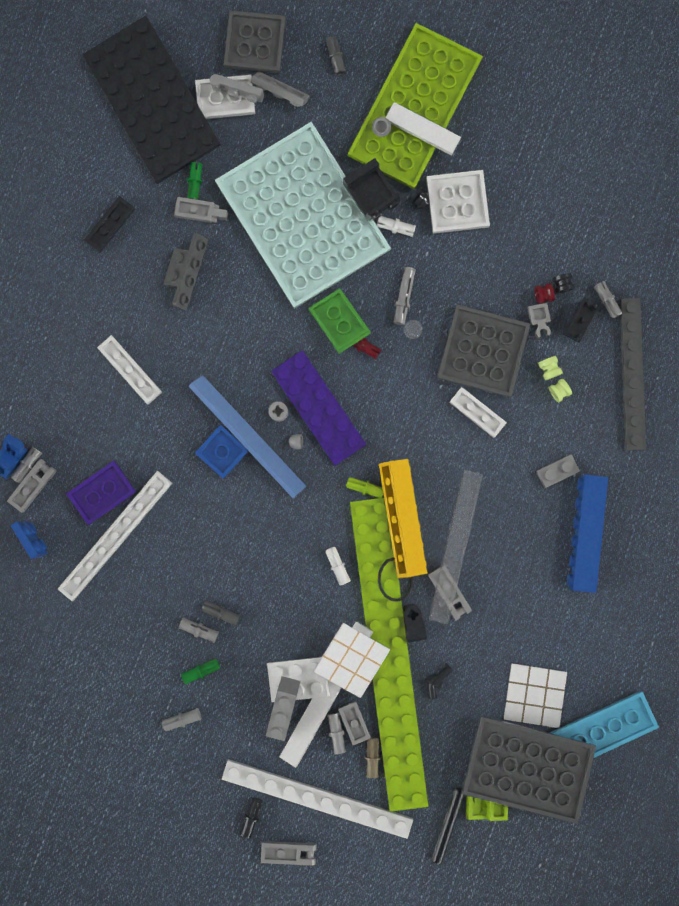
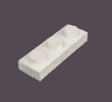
[449,387,507,438]

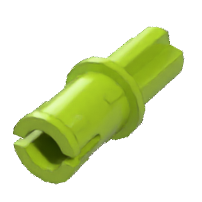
[346,477,383,499]

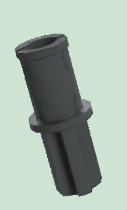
[326,37,346,76]
[202,601,240,626]

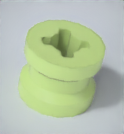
[548,379,572,403]

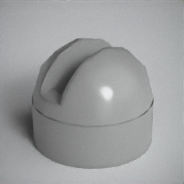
[289,434,303,449]

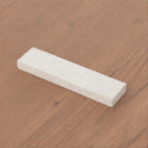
[386,102,461,156]
[97,335,162,404]

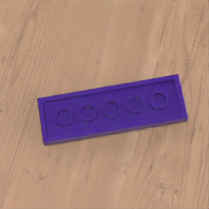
[271,350,366,466]

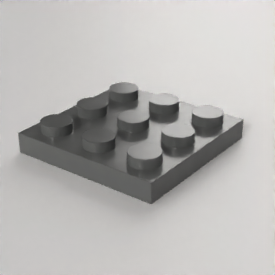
[224,10,286,74]

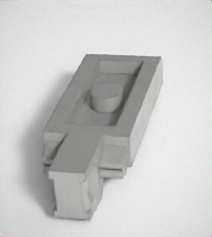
[174,197,228,223]

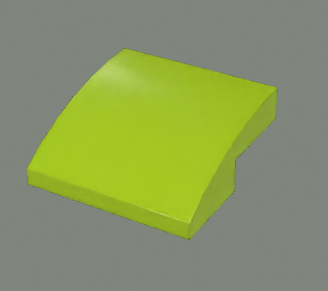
[466,795,508,821]

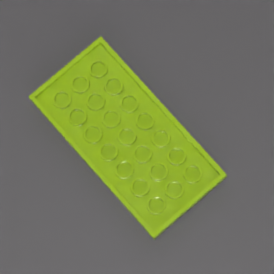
[347,23,483,190]

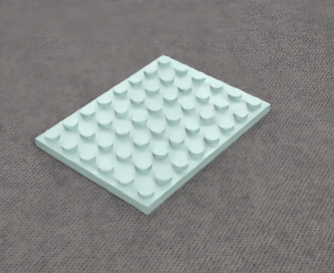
[215,122,391,309]

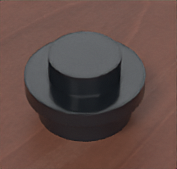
[412,191,429,210]

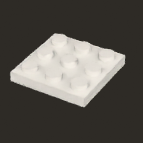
[426,170,490,234]

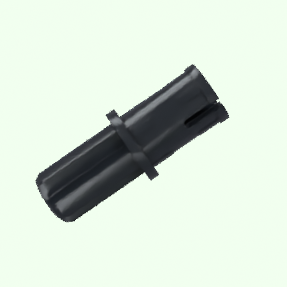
[240,797,263,839]

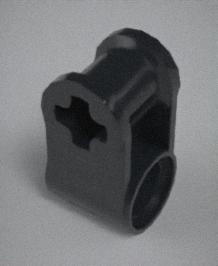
[403,604,427,643]

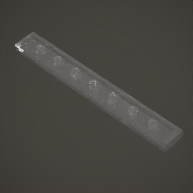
[428,470,483,624]

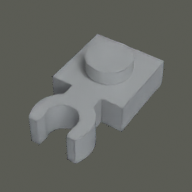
[527,303,551,338]

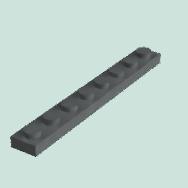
[620,298,646,451]

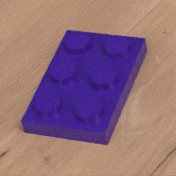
[66,461,136,525]

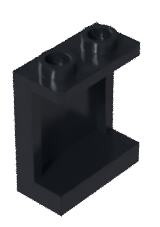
[343,158,400,221]

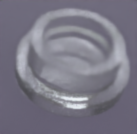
[403,320,422,339]

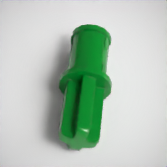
[187,162,203,200]
[181,659,220,685]

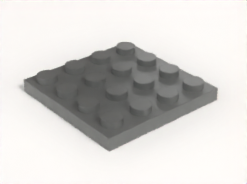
[437,304,530,398]

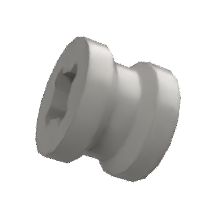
[269,402,288,422]

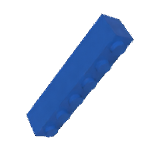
[567,474,608,593]

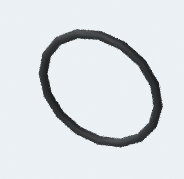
[378,557,413,602]

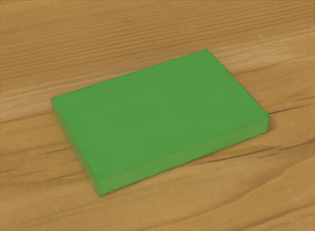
[308,288,371,354]

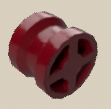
[534,283,555,304]

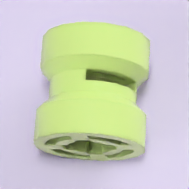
[538,356,563,381]

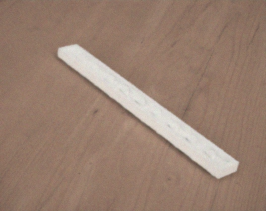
[222,759,413,839]

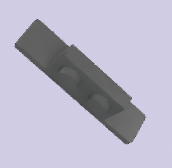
[163,233,208,311]

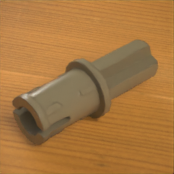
[365,737,380,778]

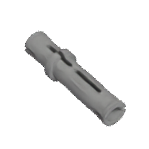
[393,267,416,325]

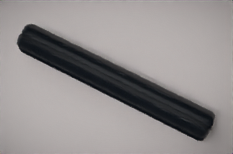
[432,787,464,865]

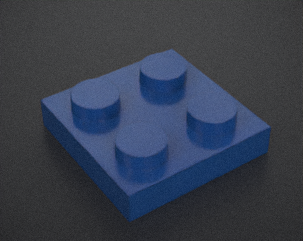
[195,425,249,479]
[11,521,48,559]

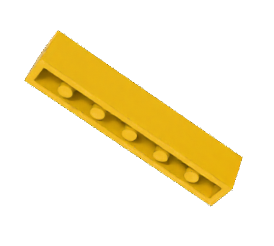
[379,459,427,578]

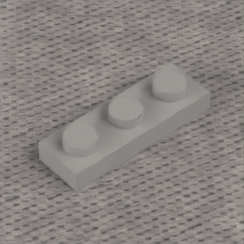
[251,71,310,107]

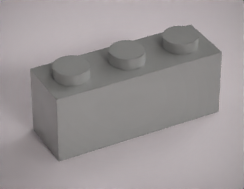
[266,676,301,741]

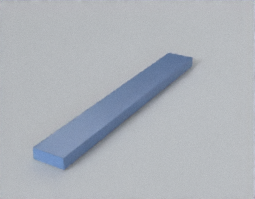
[189,376,306,498]

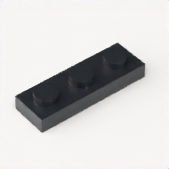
[84,196,135,253]

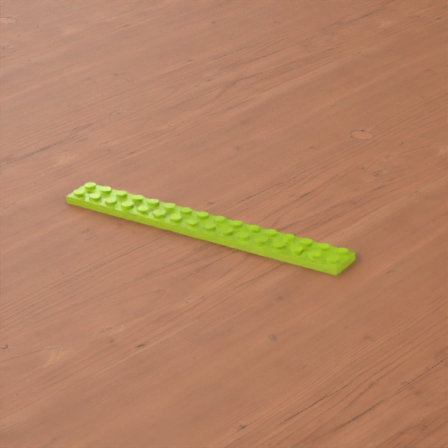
[350,498,428,812]

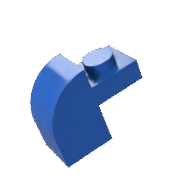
[0,434,28,479]

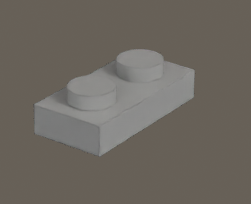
[536,454,580,488]
[338,701,371,745]

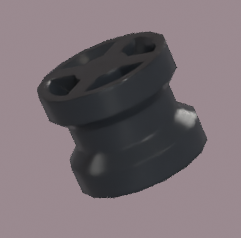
[553,273,575,293]

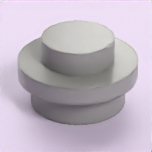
[372,117,391,137]

